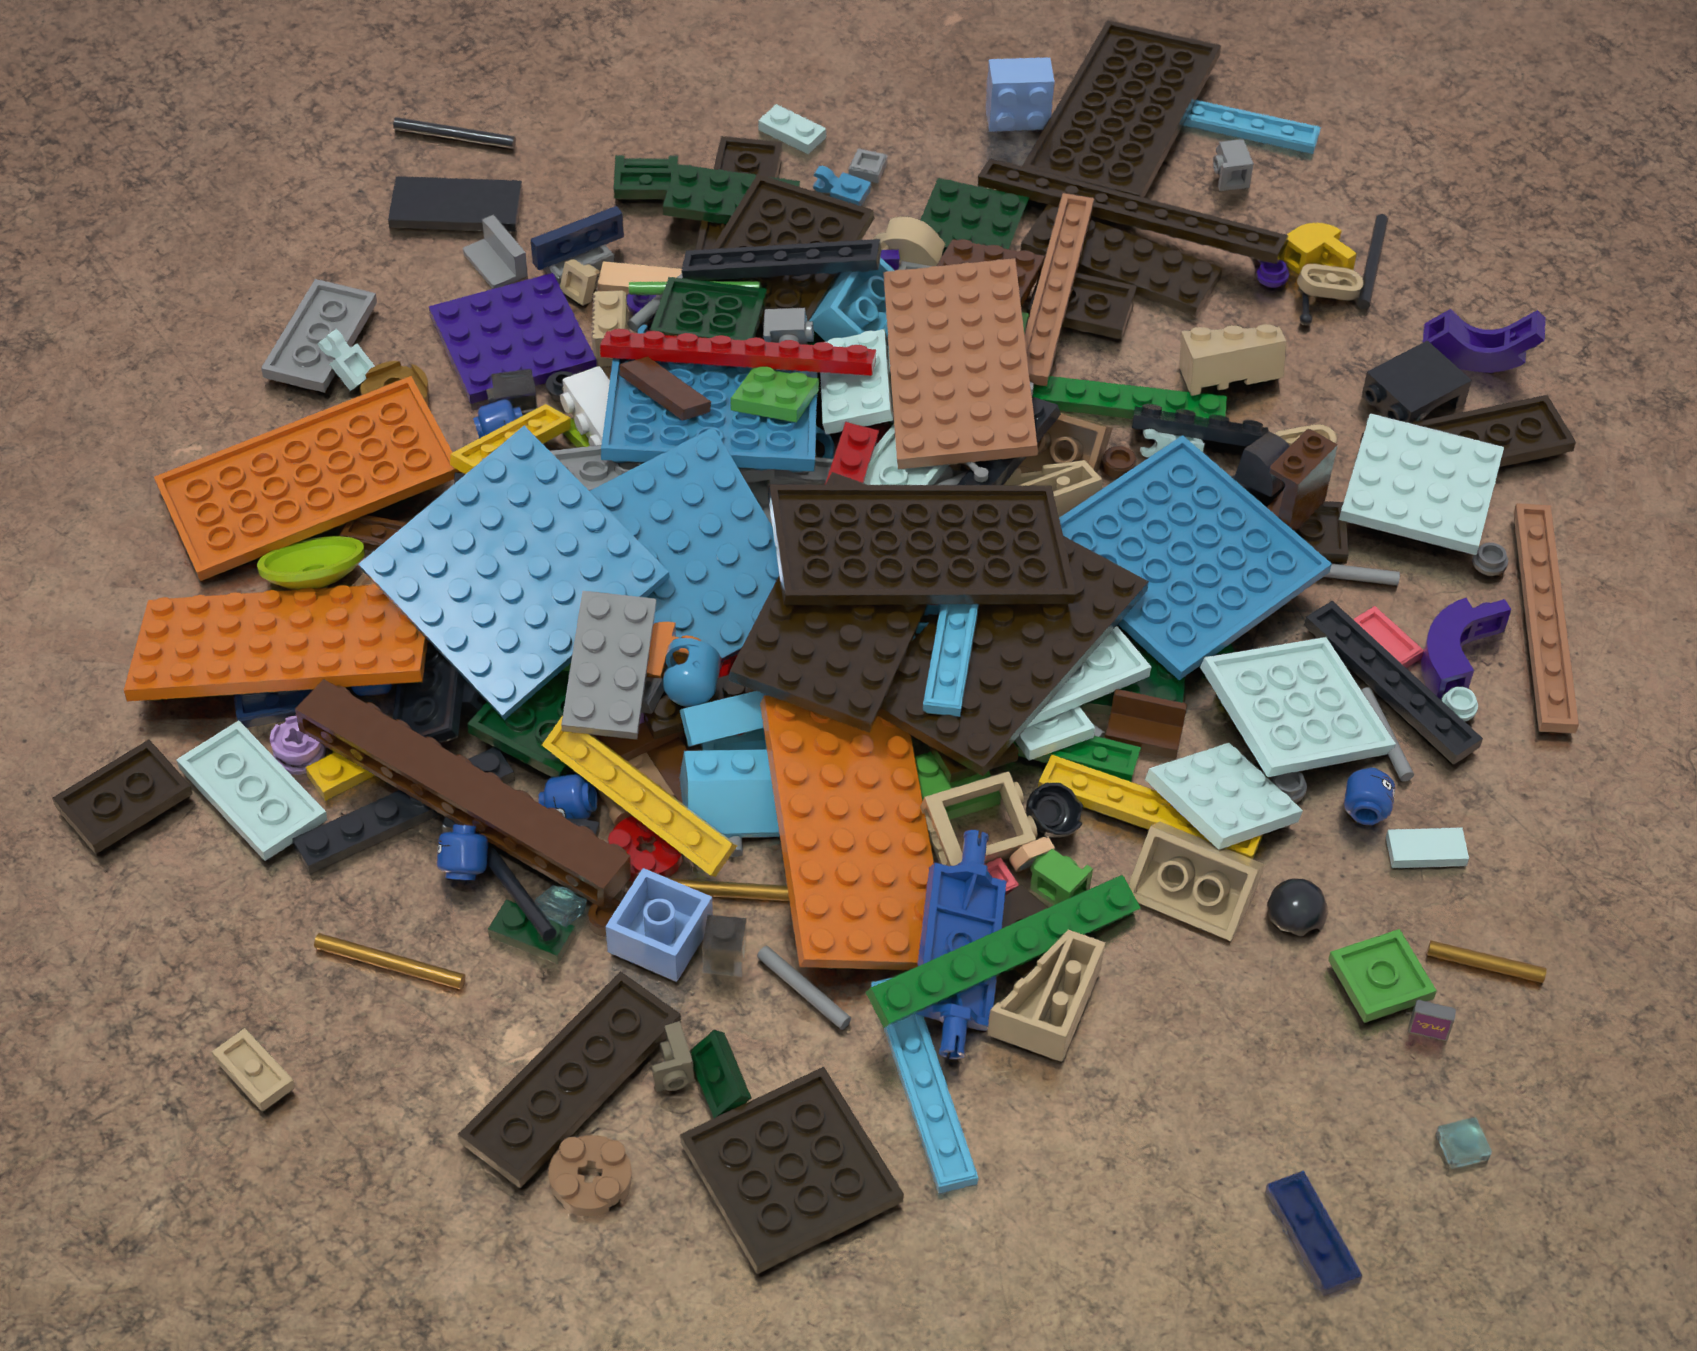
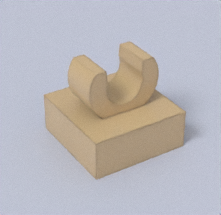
[560,259,600,305]

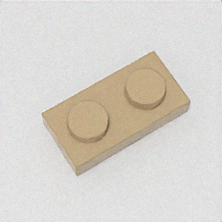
[212,1028,295,1112]

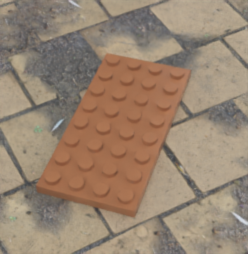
[883,258,1038,469]

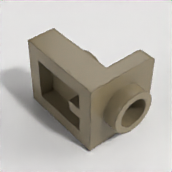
[652,1021,695,1092]

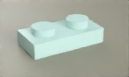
[758,104,826,154]

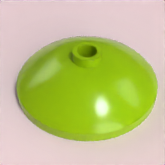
[257,536,365,590]

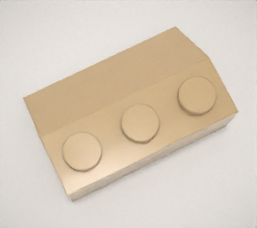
[1129,821,1266,941]

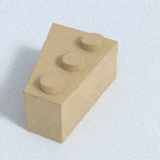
[1179,324,1286,396]
[1004,460,1102,518]
[987,930,1105,1062]

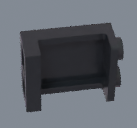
[1362,340,1472,423]

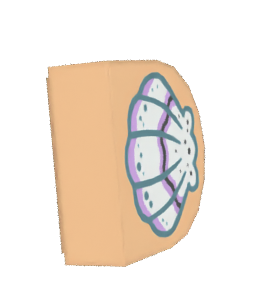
[1009,837,1055,872]

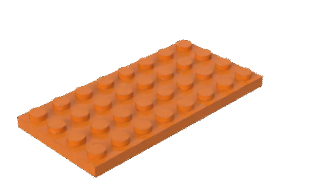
[154,376,462,581]
[124,584,428,702]
[760,695,934,970]

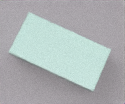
[1386,828,1469,868]

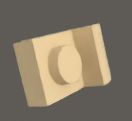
[873,217,945,266]

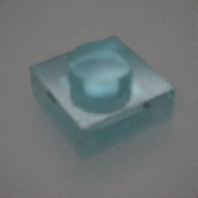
[535,885,587,927]
[1436,1117,1492,1169]

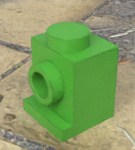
[1030,849,1093,905]

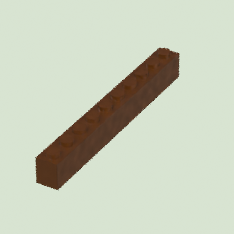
[295,679,631,909]

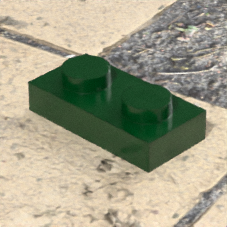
[488,899,576,964]
[690,1030,752,1118]

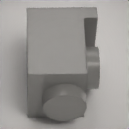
[1213,139,1254,191]
[763,308,814,345]

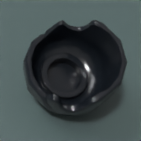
[1026,783,1083,839]
[1267,878,1328,936]

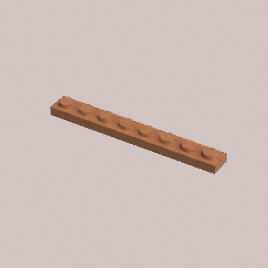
[1024,193,1094,386]
[1513,503,1579,733]

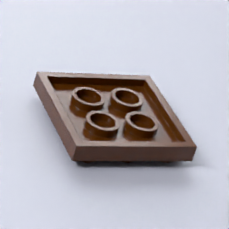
[936,239,1045,307]

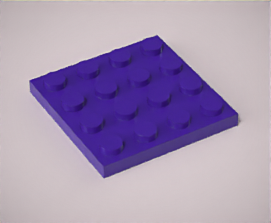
[429,273,597,404]

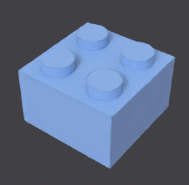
[985,57,1054,132]
[605,868,713,982]

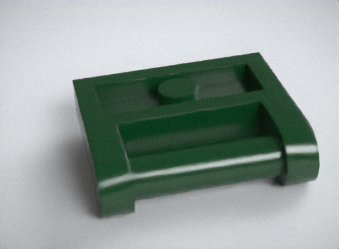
[613,155,678,199]

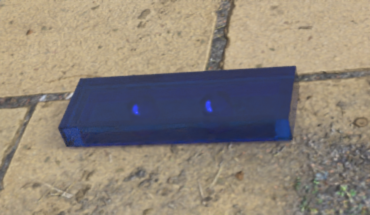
[1265,1170,1363,1296]

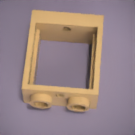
[920,771,1037,866]

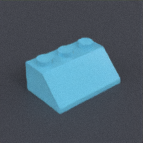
[809,257,894,341]
[679,749,780,838]

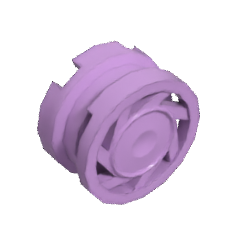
[270,716,326,775]

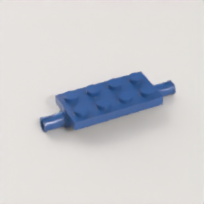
[916,830,1007,1059]

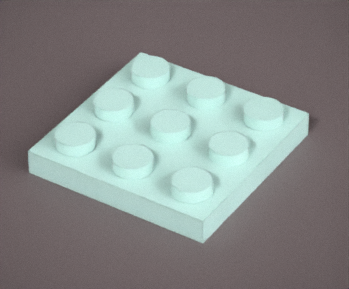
[1145,743,1303,850]

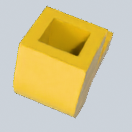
[1280,223,1357,275]

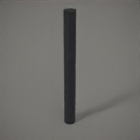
[393,117,516,149]
[1357,214,1388,309]
[487,842,557,941]

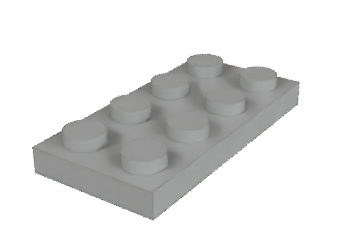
[261,279,377,393]
[561,591,656,739]

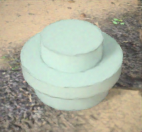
[1442,687,1478,721]

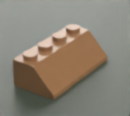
[1017,412,1113,473]

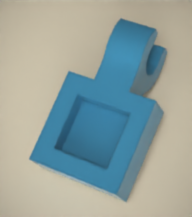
[813,166,871,206]

